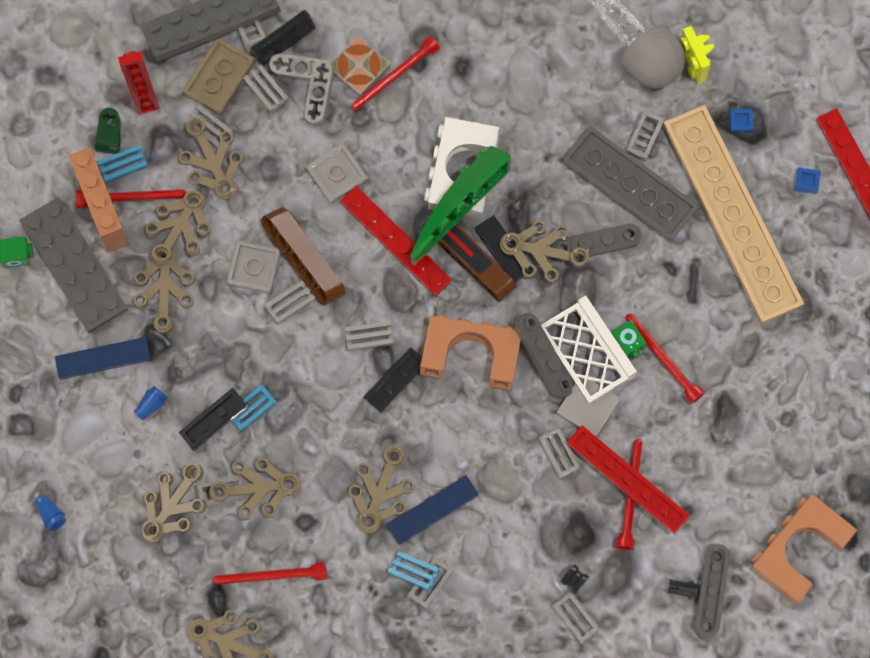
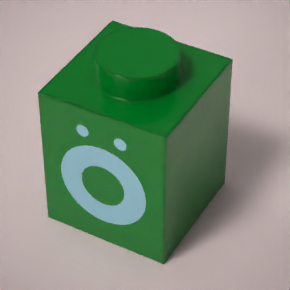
[0,236,34,268]
[611,321,646,360]

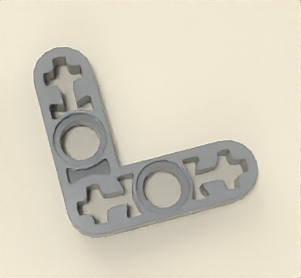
[269,54,335,126]

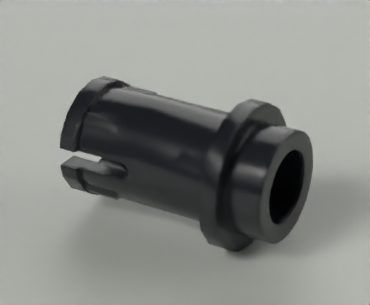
[667,579,698,600]

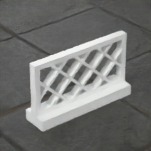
[541,296,637,404]

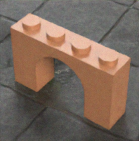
[68,147,129,253]
[420,315,521,391]
[751,494,857,606]

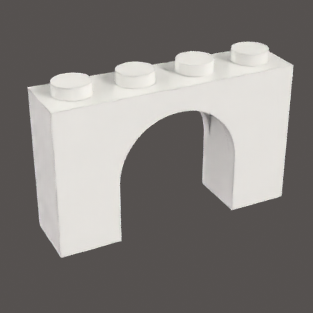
[424,117,499,219]

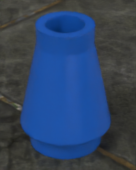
[134,386,168,420]
[35,495,66,531]

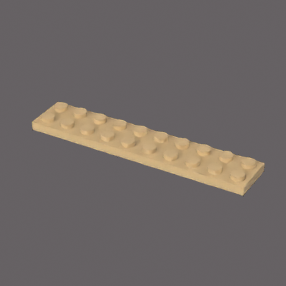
[663,105,804,324]

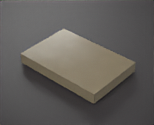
[182,38,256,116]

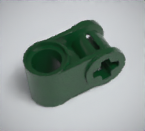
[96,107,122,153]

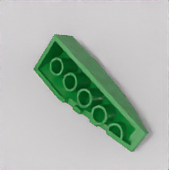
[411,146,511,266]

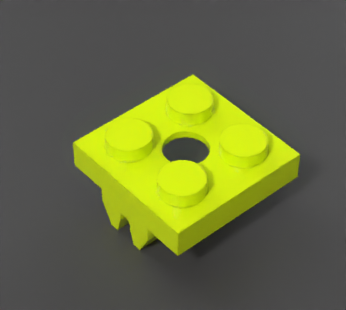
[680,26,714,84]

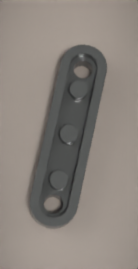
[552,224,641,263]
[515,313,574,399]
[695,544,730,639]

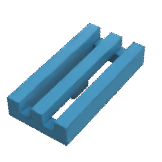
[97,145,148,183]
[232,384,277,433]
[387,551,441,592]

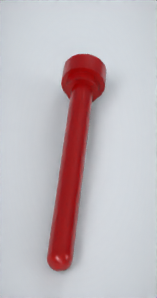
[351,35,440,111]
[76,189,186,208]
[626,313,705,404]
[615,439,643,551]
[212,561,327,585]

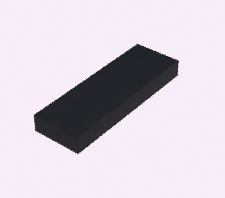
[251,9,316,67]
[475,215,533,283]
[364,347,422,414]
[179,388,249,451]

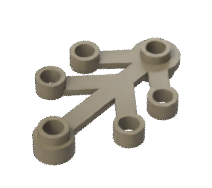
[179,117,244,199]
[145,190,211,265]
[500,220,589,284]
[133,248,195,334]
[348,446,415,533]
[209,457,301,521]
[142,462,207,542]
[187,610,275,658]

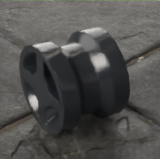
[560,564,590,595]

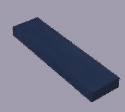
[55,337,151,380]
[387,475,479,546]

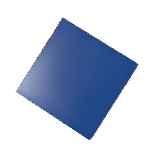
[729,109,754,133]
[794,167,821,194]

